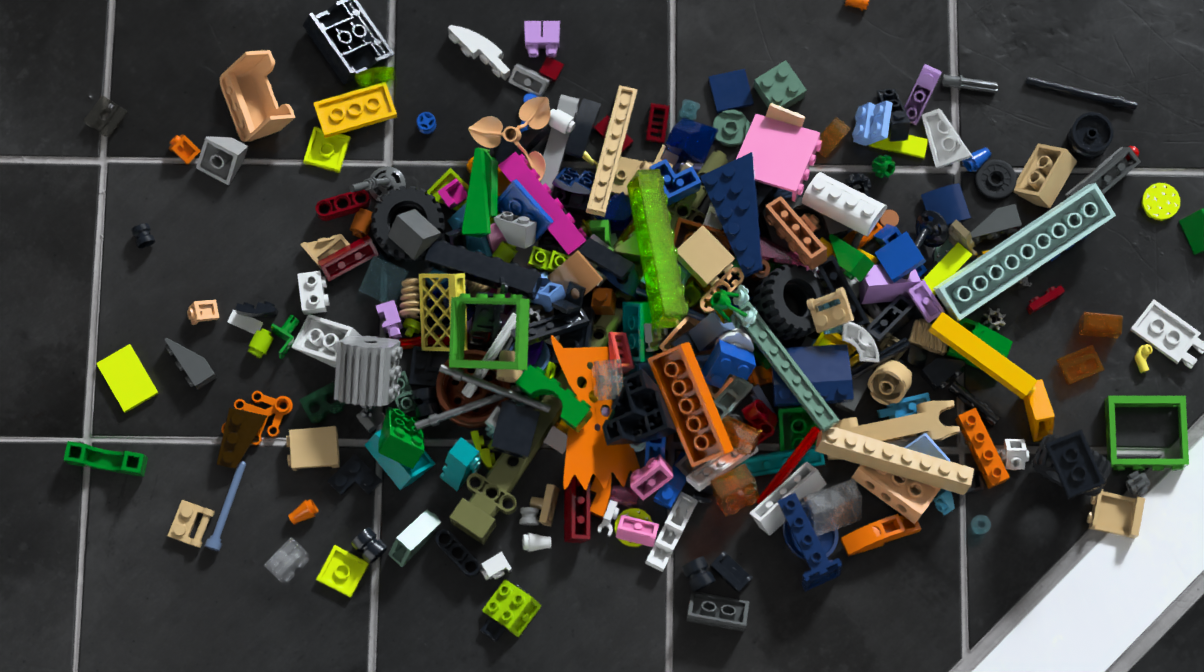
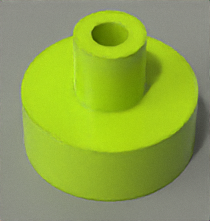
[402,318,421,338]

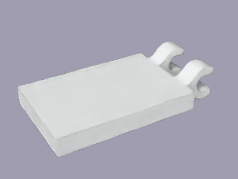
[1130,299,1204,369]

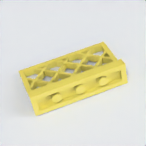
[419,273,468,351]

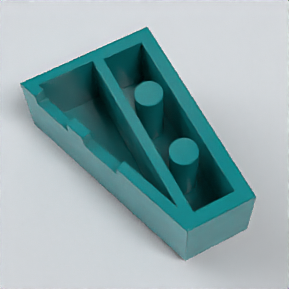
[440,437,482,491]

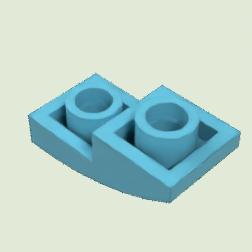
[933,489,954,515]

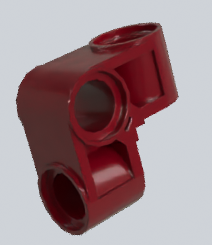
[742,399,778,445]

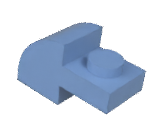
[530,282,566,312]

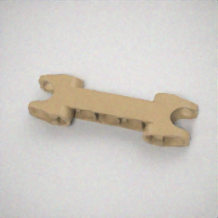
[827,400,960,460]

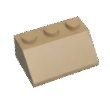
[1013,144,1077,208]

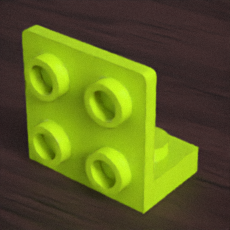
[482,580,541,638]

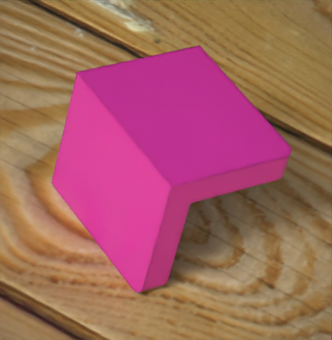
[437,179,468,210]

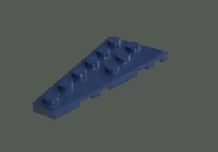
[700,152,763,278]

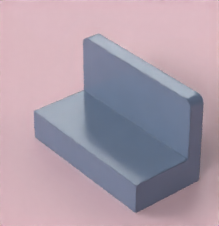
[689,311,736,351]

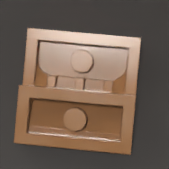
[547,250,603,299]

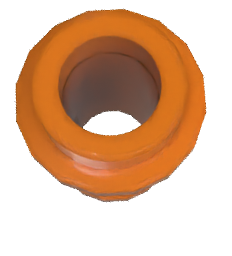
[845,0,869,11]

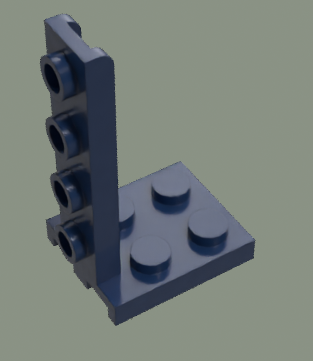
[777,493,842,592]

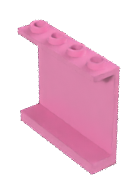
[736,114,822,202]

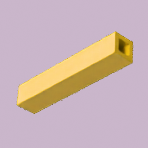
[928,312,1038,399]

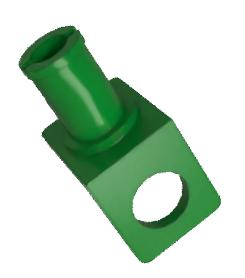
[271,315,300,360]

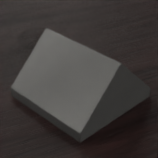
[388,209,442,261]

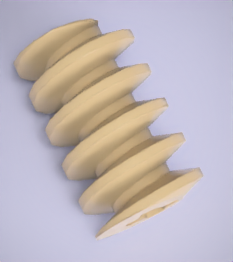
[399,278,426,319]

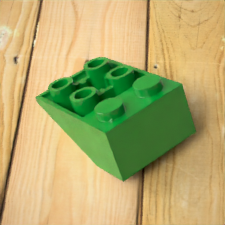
[946,317,1013,370]
[378,407,425,469]

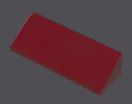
[318,235,379,282]

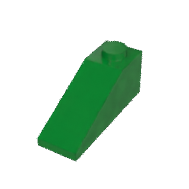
[829,234,875,282]

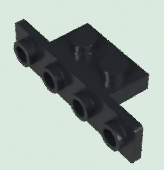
[472,276,508,350]

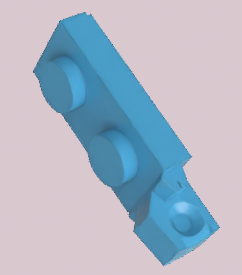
[877,392,930,419]

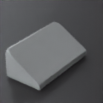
[508,64,551,97]

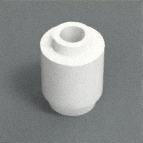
[548,109,576,134]

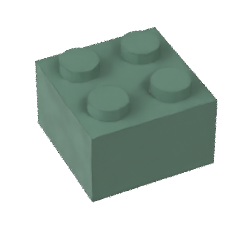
[753,60,807,109]

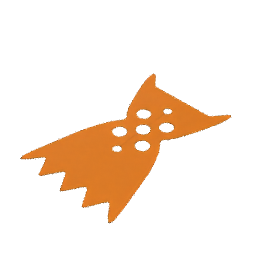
[551,335,640,490]

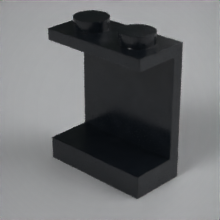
[488,400,540,459]

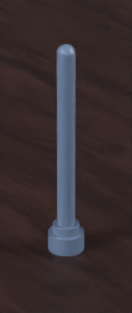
[205,461,246,551]

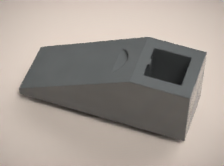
[971,204,1022,244]
[165,338,217,390]

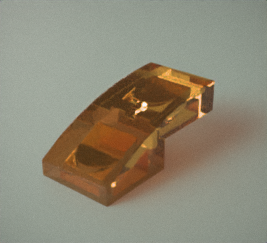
[819,117,851,158]

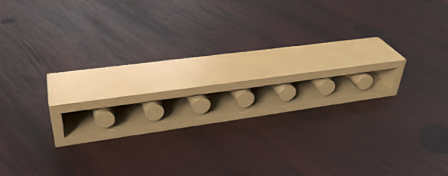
[815,427,974,495]

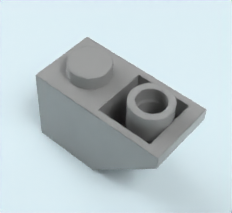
[494,211,537,249]

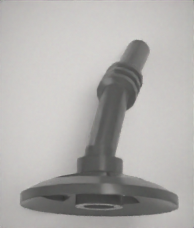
[349,167,406,202]

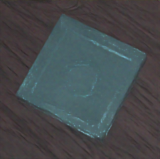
[359,256,409,303]

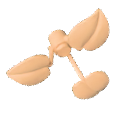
[468,97,551,181]

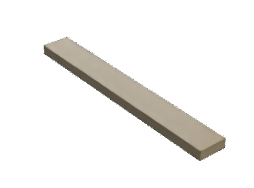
[586,85,637,217]

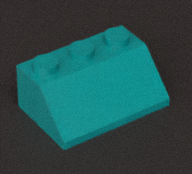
[622,301,654,362]
[364,429,435,490]

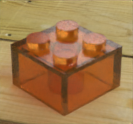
[710,463,760,516]

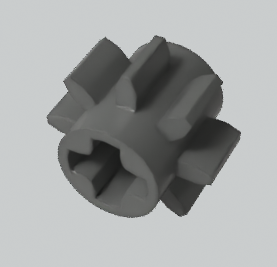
[1125,471,1150,496]

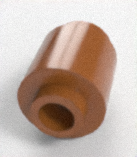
[350,208,372,238]

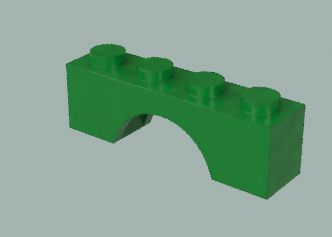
[515,365,593,433]
[64,441,148,477]

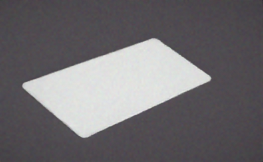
[227,310,263,334]

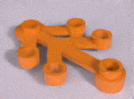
[221,391,293,446]

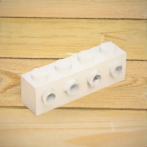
[750,462,827,536]

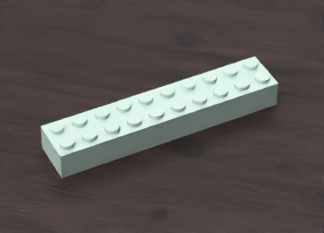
[933,183,1116,321]

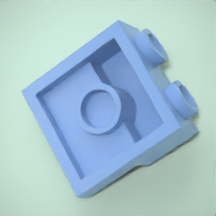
[852,100,893,146]

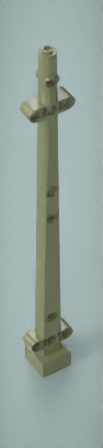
[450,151,728,545]

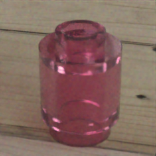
[609,484,639,508]

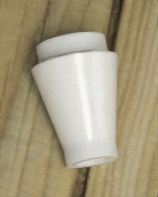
[522,533,551,552]

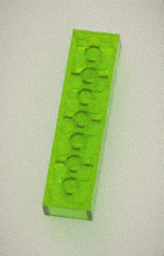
[627,169,688,329]

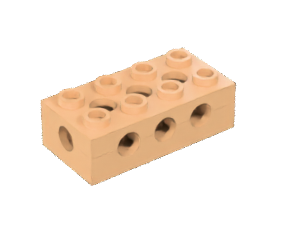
[852,465,941,524]

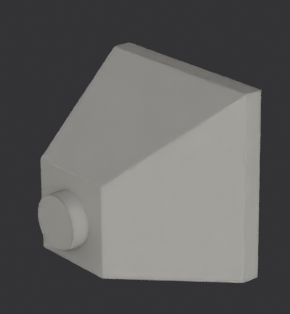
[196,136,248,185]

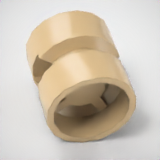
[496,350,523,383]

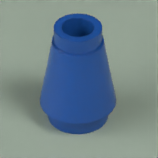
[963,147,991,172]

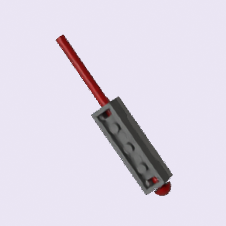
[1065,146,1141,198]

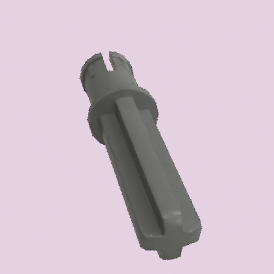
[941,74,998,93]

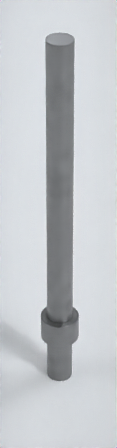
[439,364,551,413]
[414,386,523,430]

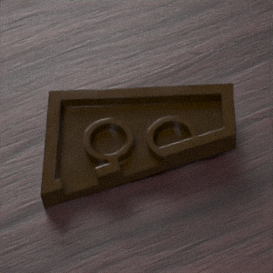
[216,407,267,469]

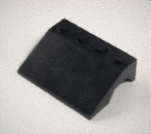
[303,0,395,85]

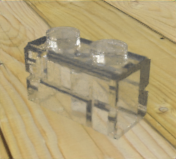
[592,359,623,401]
[264,537,309,583]

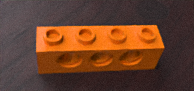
[955,408,1010,489]

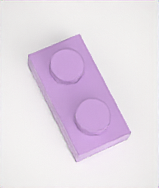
[907,280,945,323]

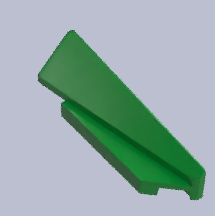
[462,148,498,238]

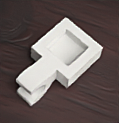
[598,500,620,537]

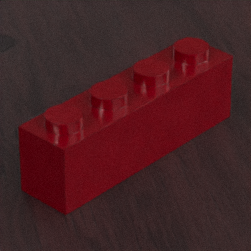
[564,475,590,543]

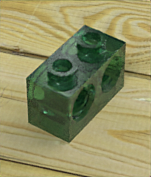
[300,382,346,423]

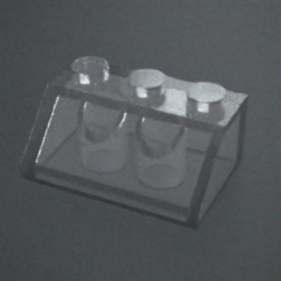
[799,479,862,536]

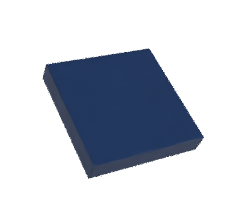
[708,69,754,113]

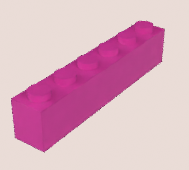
[498,151,588,256]

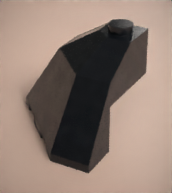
[602,369,677,445]

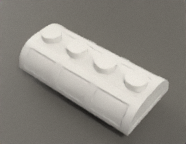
[802,172,887,237]

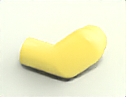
[1135,344,1152,373]

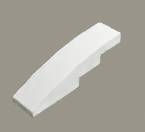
[645,492,698,572]

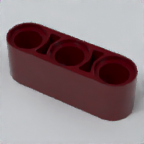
[315,190,371,221]

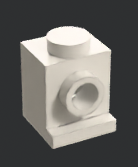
[480,552,512,580]

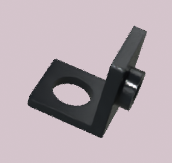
[551,281,586,314]

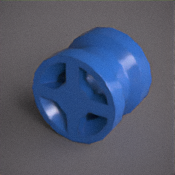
[417,112,436,134]

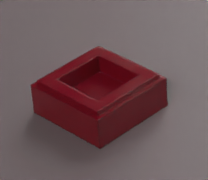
[539,56,564,82]

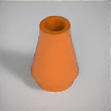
[288,499,319,525]

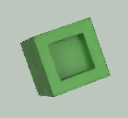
[590,220,611,247]

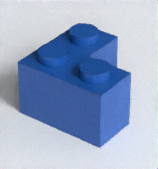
[648,159,701,207]
[702,339,756,389]

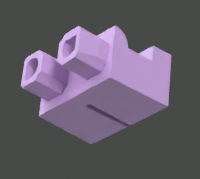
[524,21,560,57]
[376,300,403,340]

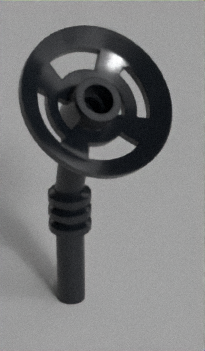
[902,210,948,280]

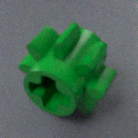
[872,154,895,178]

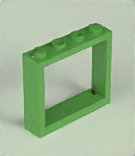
[449,293,530,370]
[1105,396,1189,471]

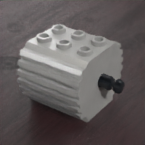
[334,335,403,418]

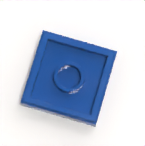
[875,231,926,283]

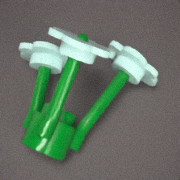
[710,285,757,329]

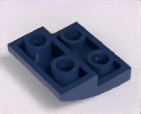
[552,167,596,194]
[921,183,971,229]

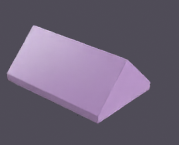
[859,264,921,304]

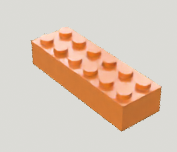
[647,342,734,467]

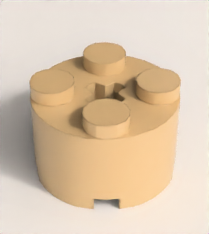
[868,359,912,405]

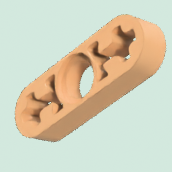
[700,267,744,313]

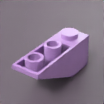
[904,64,942,125]

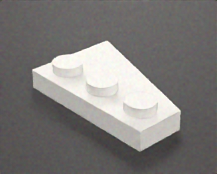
[921,109,973,169]

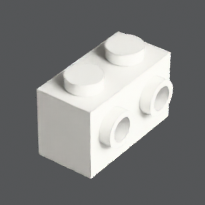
[297,271,329,315]

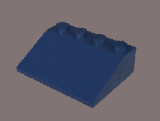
[771,344,854,407]

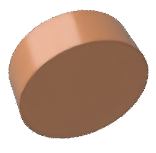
[879,210,899,227]

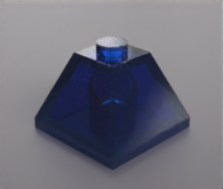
[666,118,718,163]

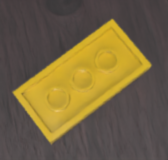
[314,82,397,138]

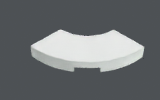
[842,322,879,362]

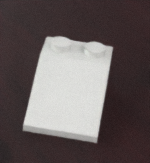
[292,314,360,367]

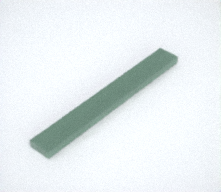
[733,301,839,433]

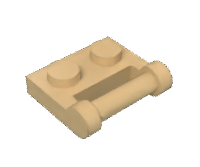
[807,287,854,333]
[168,500,215,548]

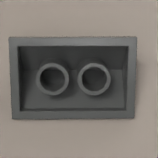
[686,591,749,632]

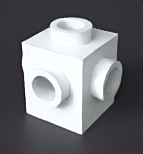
[1000,439,1029,470]

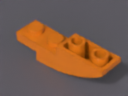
[840,514,921,556]

